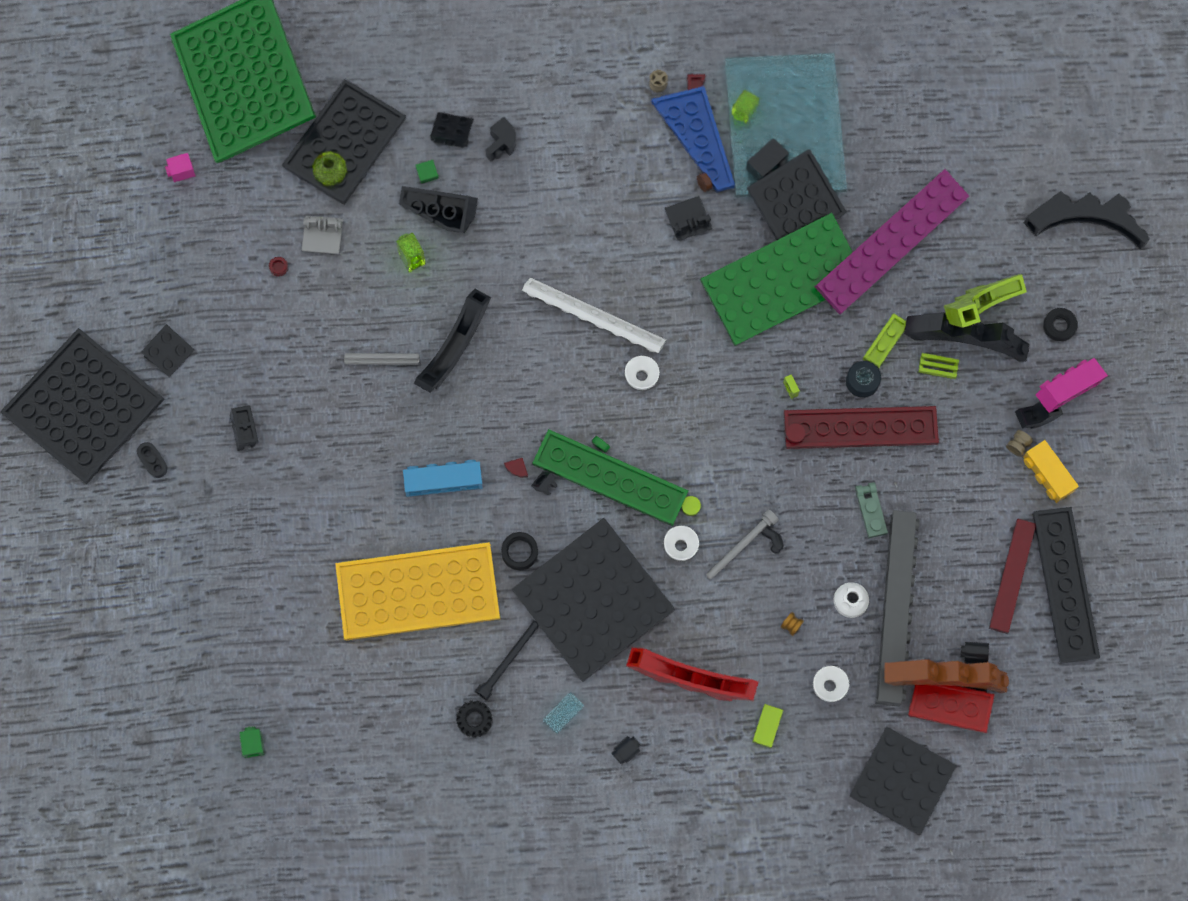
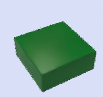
[415,160,439,184]

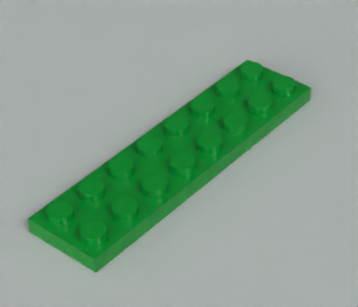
[532,429,689,526]

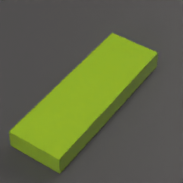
[863,313,906,369]

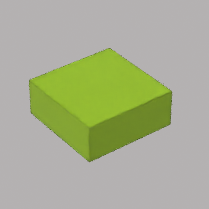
[783,374,800,399]

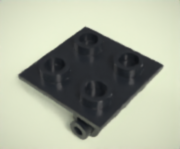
[430,112,474,148]
[664,196,713,241]
[141,324,195,378]

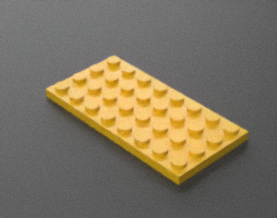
[335,542,500,641]

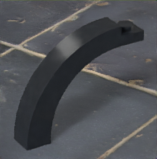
[414,289,491,393]

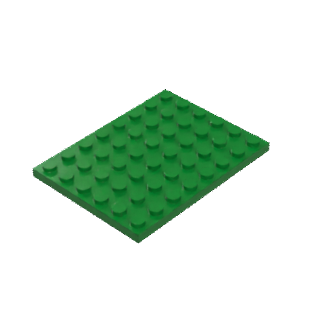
[170,0,316,164]

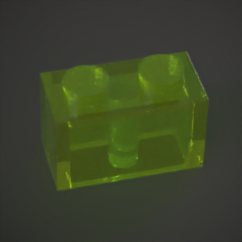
[396,232,426,272]

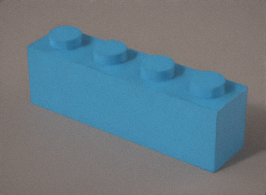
[403,460,483,497]

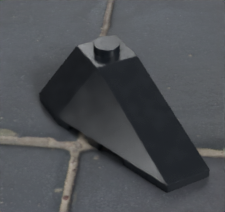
[399,186,478,234]

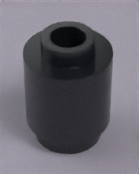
[611,736,641,765]

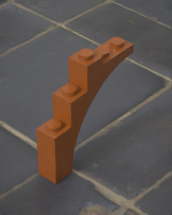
[885,659,1009,693]

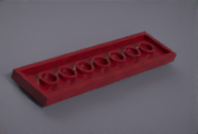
[783,406,939,449]

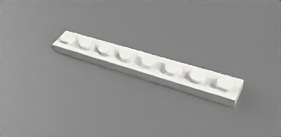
[522,278,666,353]

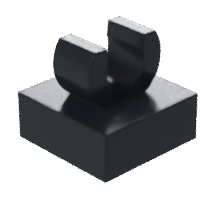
[531,471,557,495]

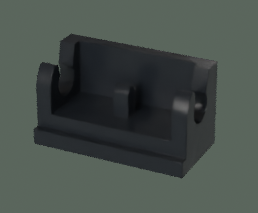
[230,405,258,451]

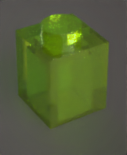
[731,89,760,123]

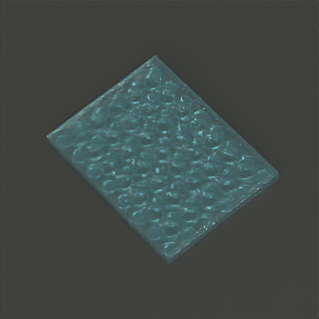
[725,53,847,197]

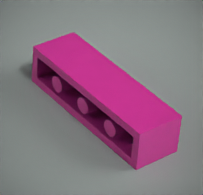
[1035,358,1108,413]

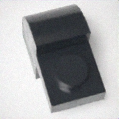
[486,117,516,161]
[1015,401,1063,429]

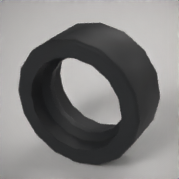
[501,532,538,571]

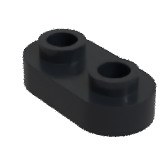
[137,442,168,478]

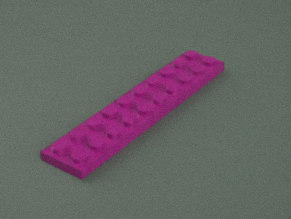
[815,169,969,315]

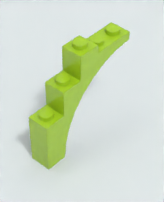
[944,274,1027,328]

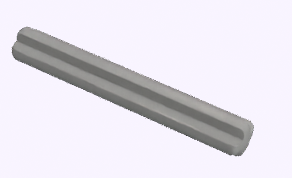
[344,353,420,365]

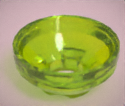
[313,151,347,185]

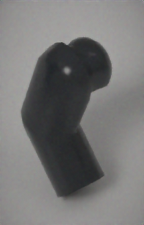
[762,526,784,554]

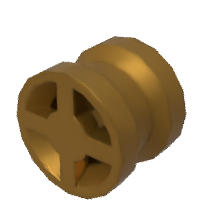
[780,612,804,636]

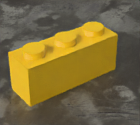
[1023,440,1079,503]

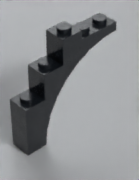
[1024,191,1150,250]
[904,312,1029,362]

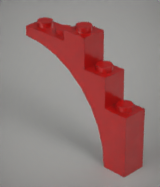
[626,648,759,701]

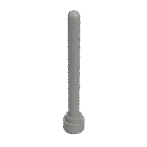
[706,509,779,579]

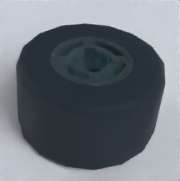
[846,361,881,398]

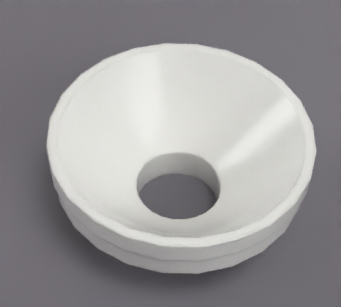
[625,356,660,390]
[664,526,699,561]
[833,582,869,618]
[813,666,849,702]

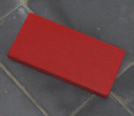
[908,685,995,734]

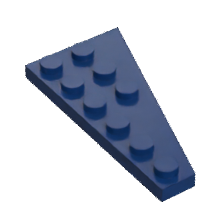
[651,86,735,192]

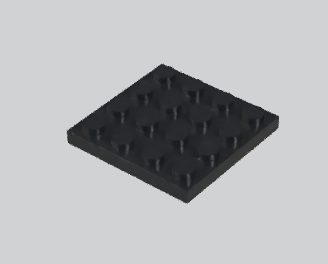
[746,149,847,240]
[849,727,957,836]

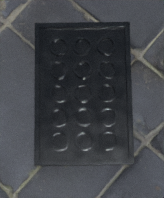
[282,79,406,205]

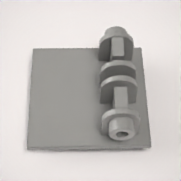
[301,216,343,254]

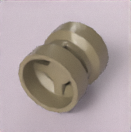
[1006,430,1033,457]

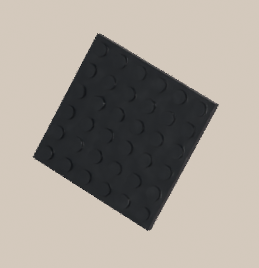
[0,328,164,485]
[512,518,676,682]

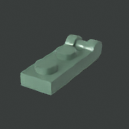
[855,482,888,539]

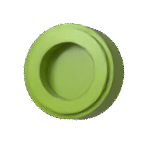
[681,496,701,516]

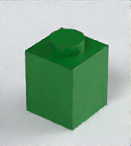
[239,727,265,758]

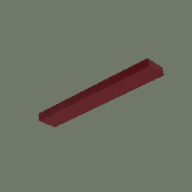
[989,518,1036,634]

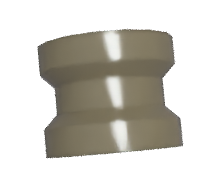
[649,70,668,92]

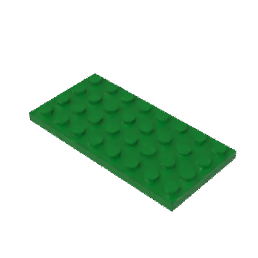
[700,213,852,346]

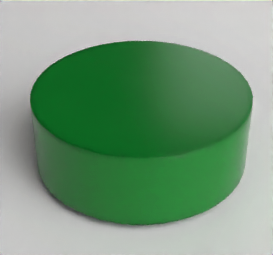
[592,436,610,453]

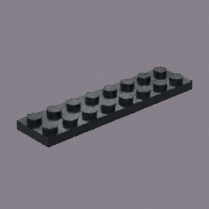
[1032,507,1100,664]

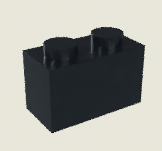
[746,138,789,180]

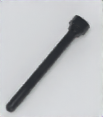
[475,621,539,700]

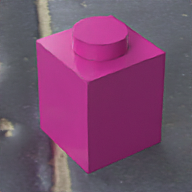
[165,153,195,183]

